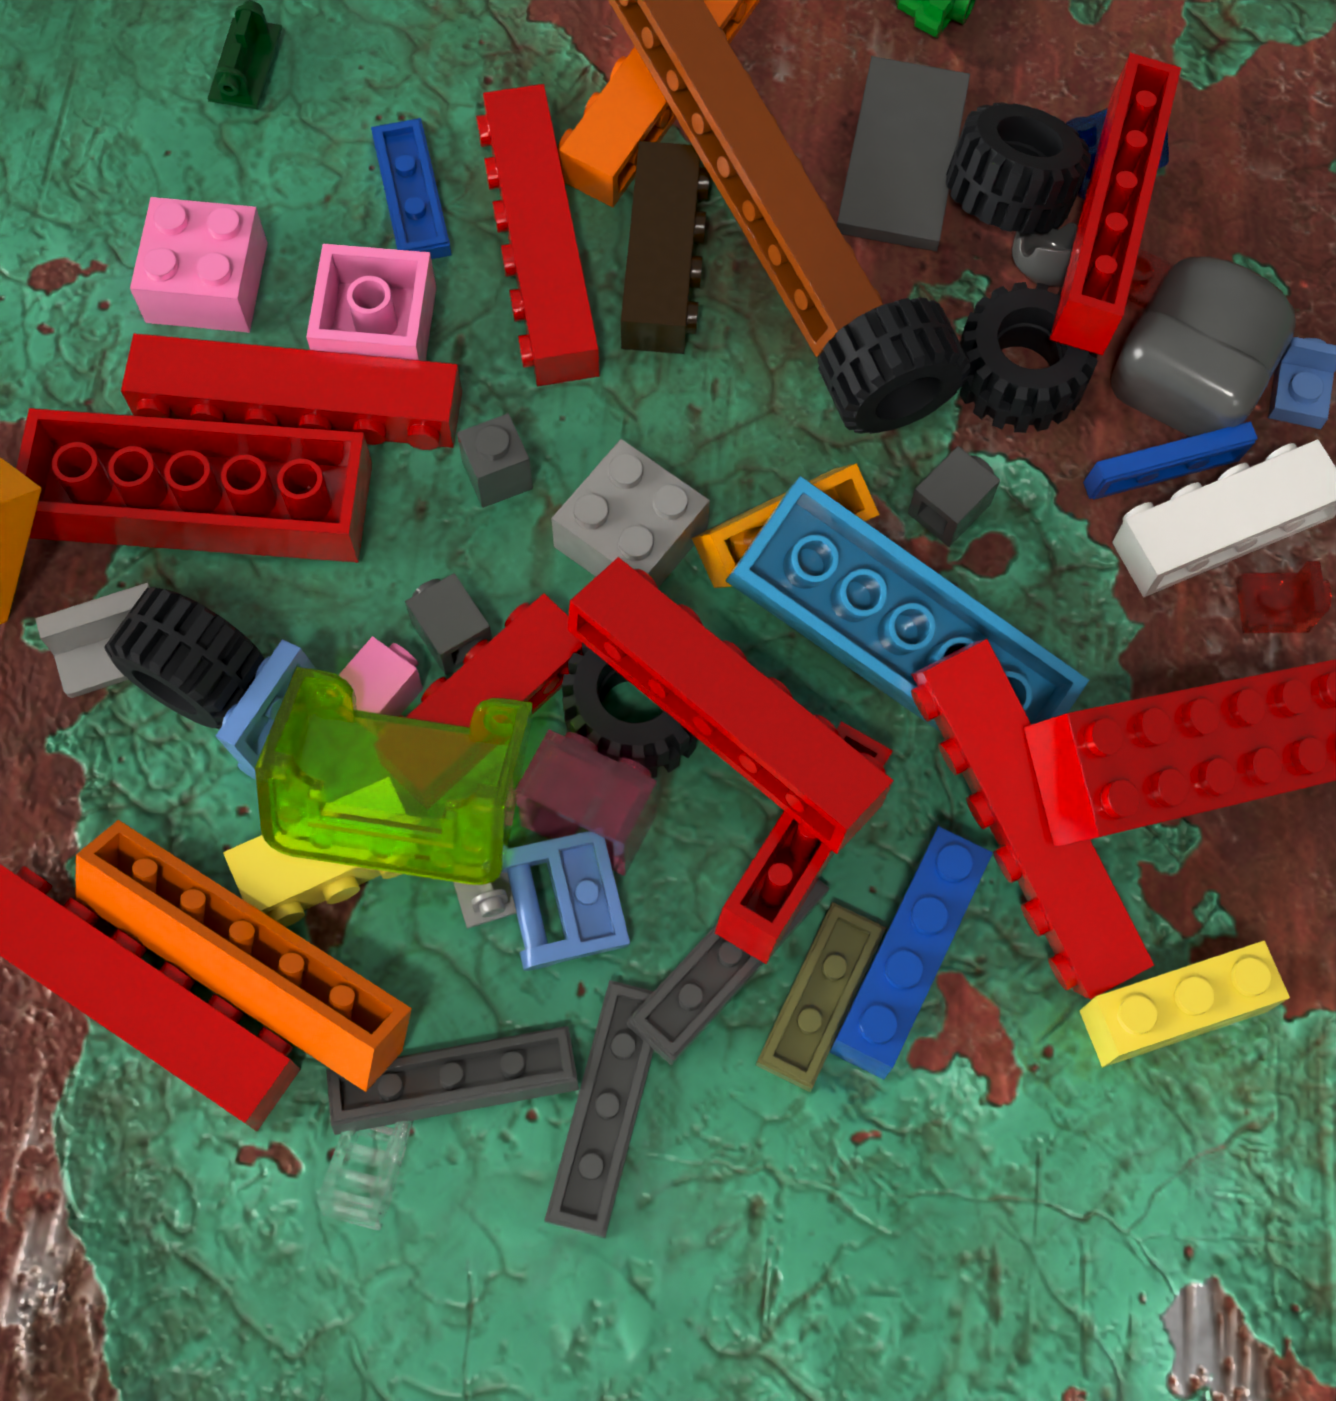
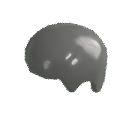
[1012,222,1077,287]

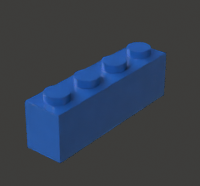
[829,826,993,1080]

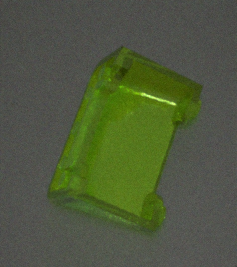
[255,667,532,885]

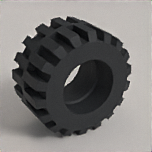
[945,102,1091,234]
[960,282,1098,433]
[818,297,971,434]
[104,587,265,729]
[562,643,697,781]

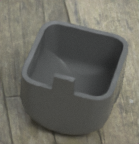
[1111,256,1296,437]

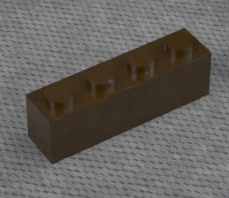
[621,141,710,354]

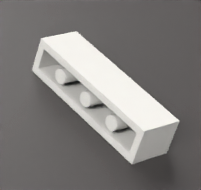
[1112,439,1336,598]

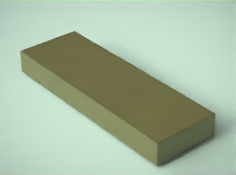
[756,902,886,1092]

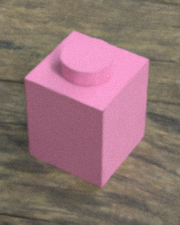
[328,636,423,738]

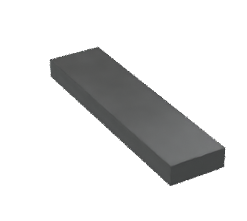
[627,879,830,1066]
[544,980,654,1239]
[326,1026,579,1135]

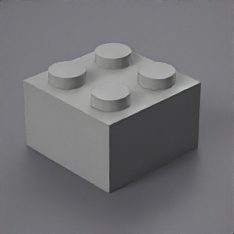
[551,439,710,588]

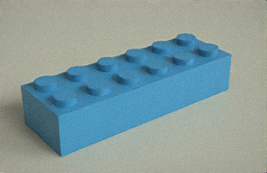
[725,476,1089,732]

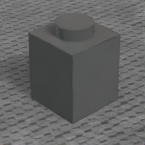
[457,413,533,508]
[908,446,1000,547]
[405,573,492,675]

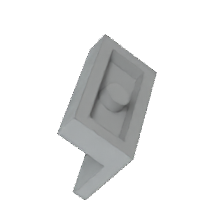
[35,583,150,698]

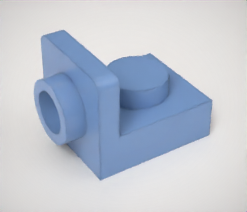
[1268,337,1336,429]

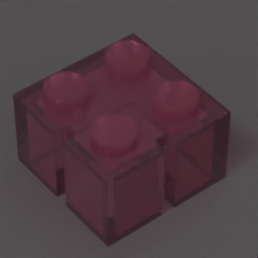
[515,729,657,876]

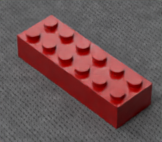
[16,408,373,563]
[1024,659,1336,847]

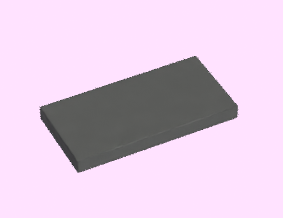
[837,56,970,252]

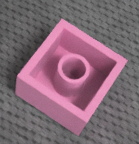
[130,197,268,333]
[306,244,437,361]

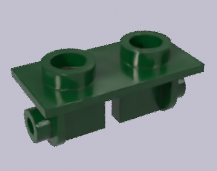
[207,0,282,109]

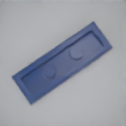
[371,118,452,259]
[1083,421,1258,500]

